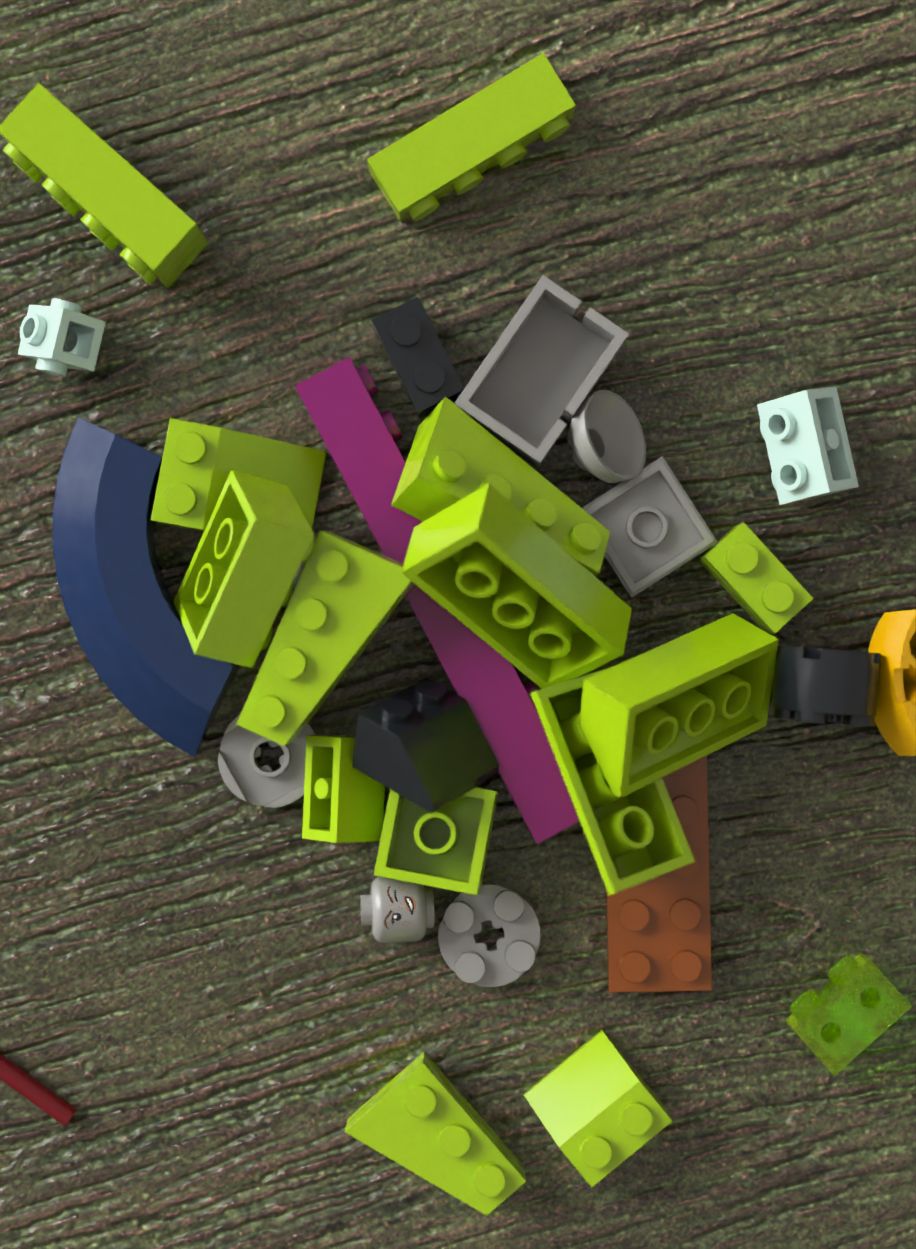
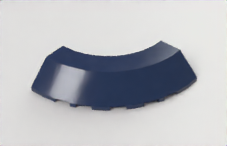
[53,417,240,757]

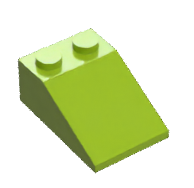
[151,418,327,532]

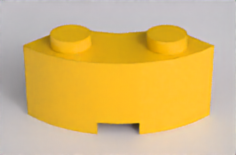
[868,609,916,756]

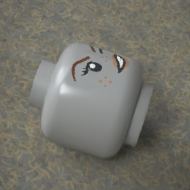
[360,876,435,943]

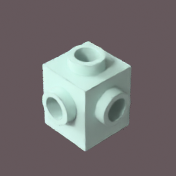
[18,298,106,377]

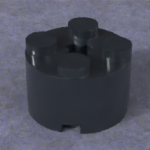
[771,646,881,726]

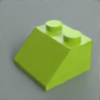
[524,1030,672,1187]

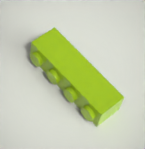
[367,52,576,223]

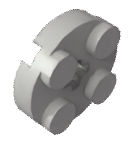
[218,715,317,808]
[438,882,541,987]

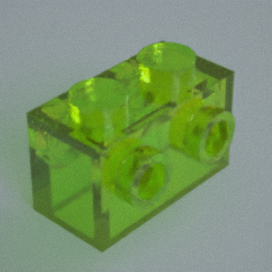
[785,952,912,1076]

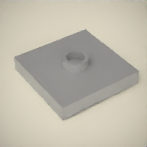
[582,456,718,598]

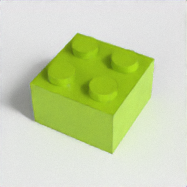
[374,787,499,895]

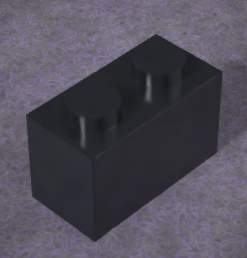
[372,297,464,419]

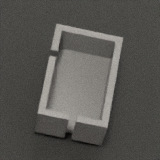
[454,275,629,468]

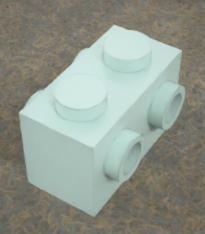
[757,386,859,505]

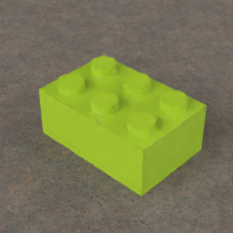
[173,469,314,668]

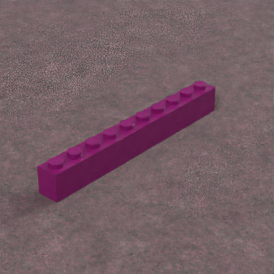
[295,357,580,844]

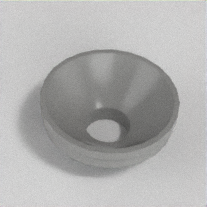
[567,390,646,483]

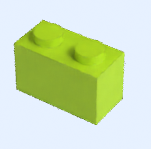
[698,522,814,634]
[302,735,385,843]

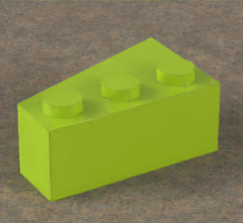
[344,1052,526,1216]

